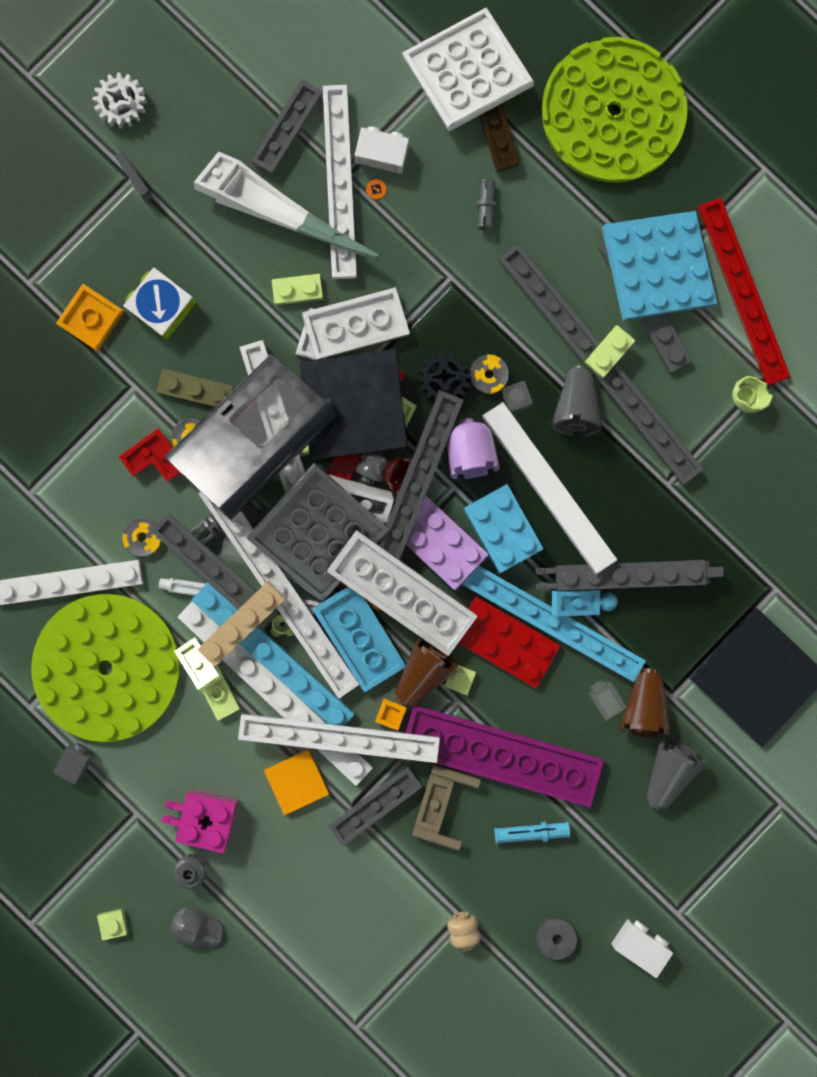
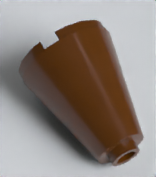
[395,637,459,707]
[619,668,670,738]

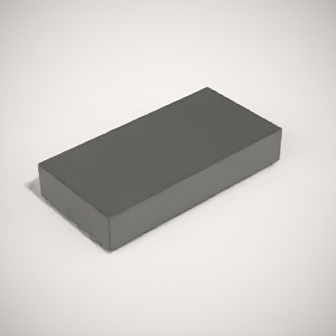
[114,151,152,203]

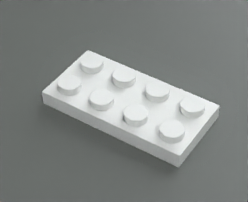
[302,287,410,361]

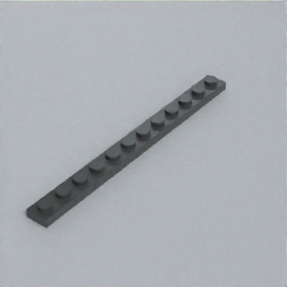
[498,243,703,485]

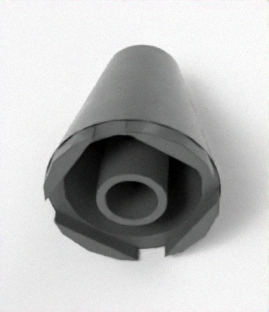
[552,365,602,436]
[646,738,707,810]

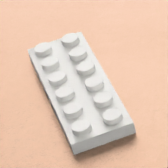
[327,530,477,656]

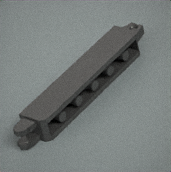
[536,560,723,591]

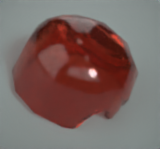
[384,456,412,493]

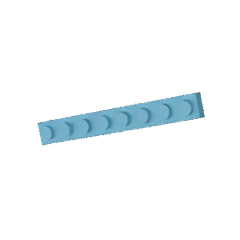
[462,566,646,682]
[191,582,355,726]

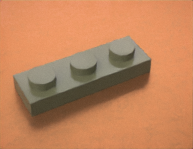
[156,369,234,407]

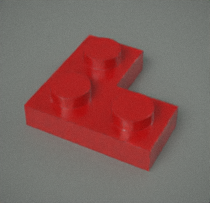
[118,428,181,482]

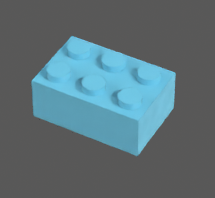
[463,484,543,574]

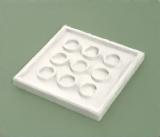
[402,8,534,131]

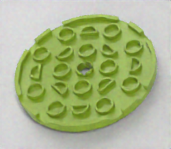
[541,37,687,183]
[31,594,181,742]

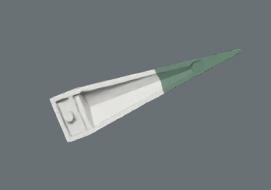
[194,152,379,261]

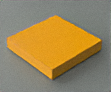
[56,284,125,351]
[264,749,329,815]

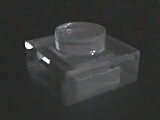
[501,381,533,412]

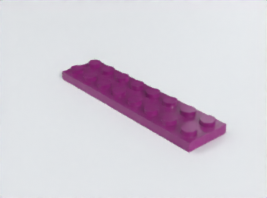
[406,705,604,808]

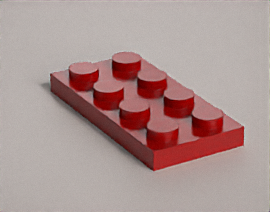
[458,596,560,688]

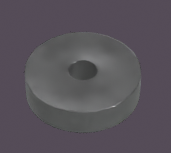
[536,917,577,960]

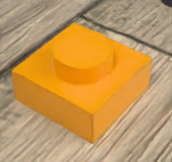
[375,698,407,731]

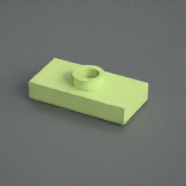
[203,665,240,721]

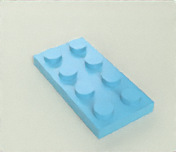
[312,587,406,692]

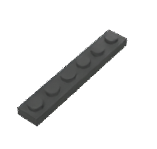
[598,243,692,374]
[151,513,279,630]

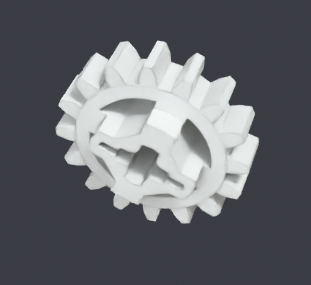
[92,73,147,128]

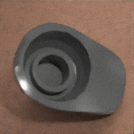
[170,907,223,948]

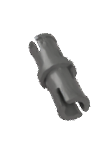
[477,179,496,231]

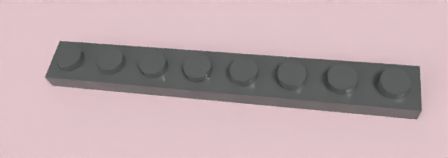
[378,391,463,560]

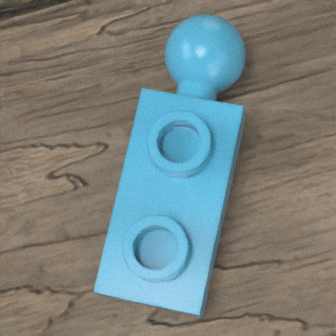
[552,589,618,617]

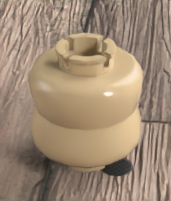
[447,911,481,951]

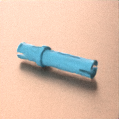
[494,822,570,844]

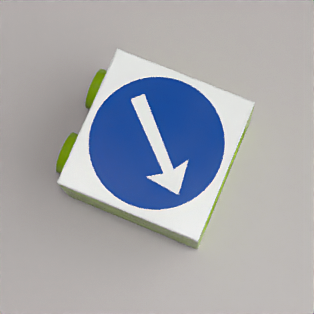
[123,267,196,341]

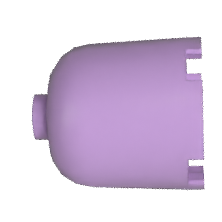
[446,418,500,479]

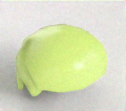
[732,376,773,413]

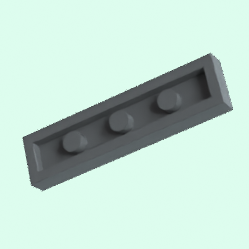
[251,79,323,176]
[328,766,422,846]

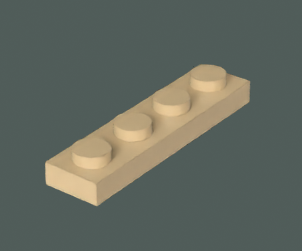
[197,581,286,667]

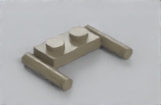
[412,765,481,851]

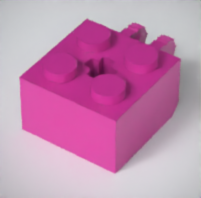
[161,789,239,853]

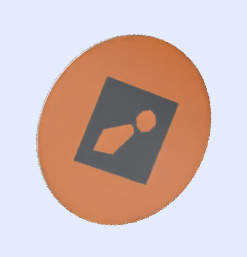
[366,179,387,199]

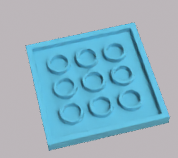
[602,211,717,321]

